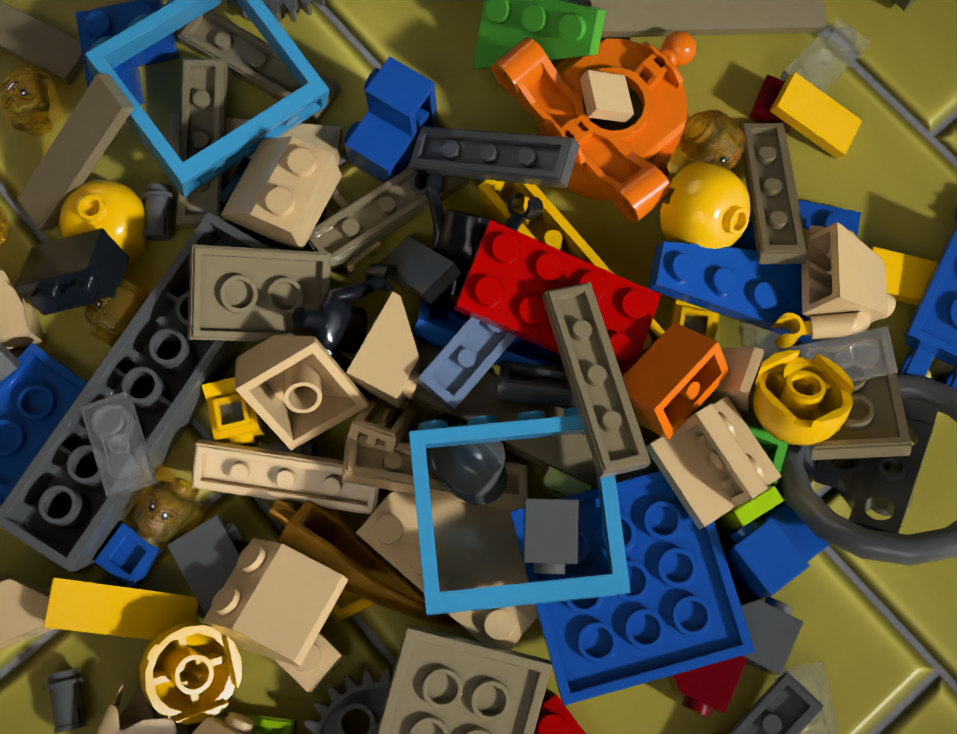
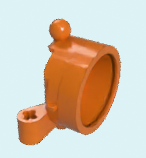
[491,31,697,223]

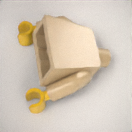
[772,222,896,348]

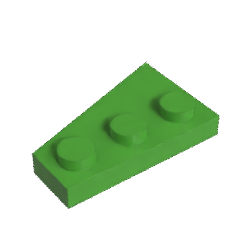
[473,0,607,69]

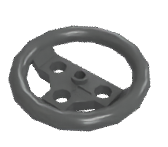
[778,373,957,566]

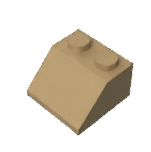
[221,136,342,251]
[235,335,369,451]
[203,538,348,667]

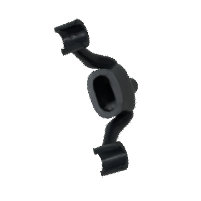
[410,170,543,296]
[292,263,397,402]

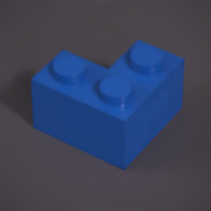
[75,0,179,105]
[344,56,438,183]
[721,502,830,601]

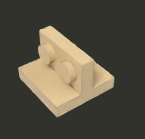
[646,396,782,529]

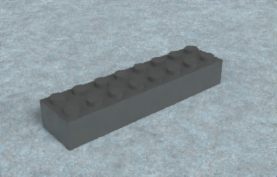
[0,212,270,575]

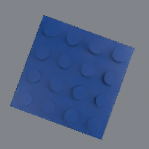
[510,471,755,706]

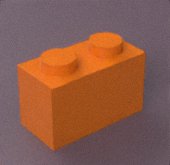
[622,322,730,440]

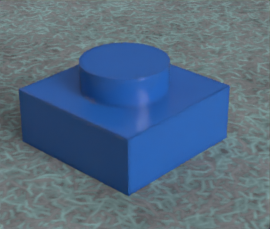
[94,523,164,589]

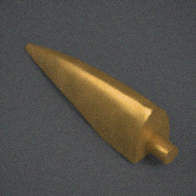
[268,500,455,628]

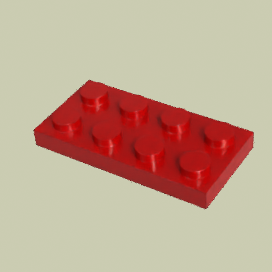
[453,220,662,376]

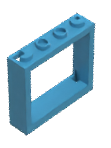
[85,0,330,198]
[409,407,631,616]

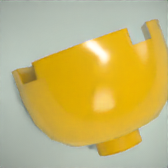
[660,161,750,249]
[58,180,147,265]
[752,350,854,446]
[139,621,242,725]

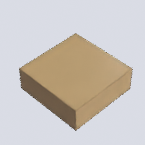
[579,70,634,122]

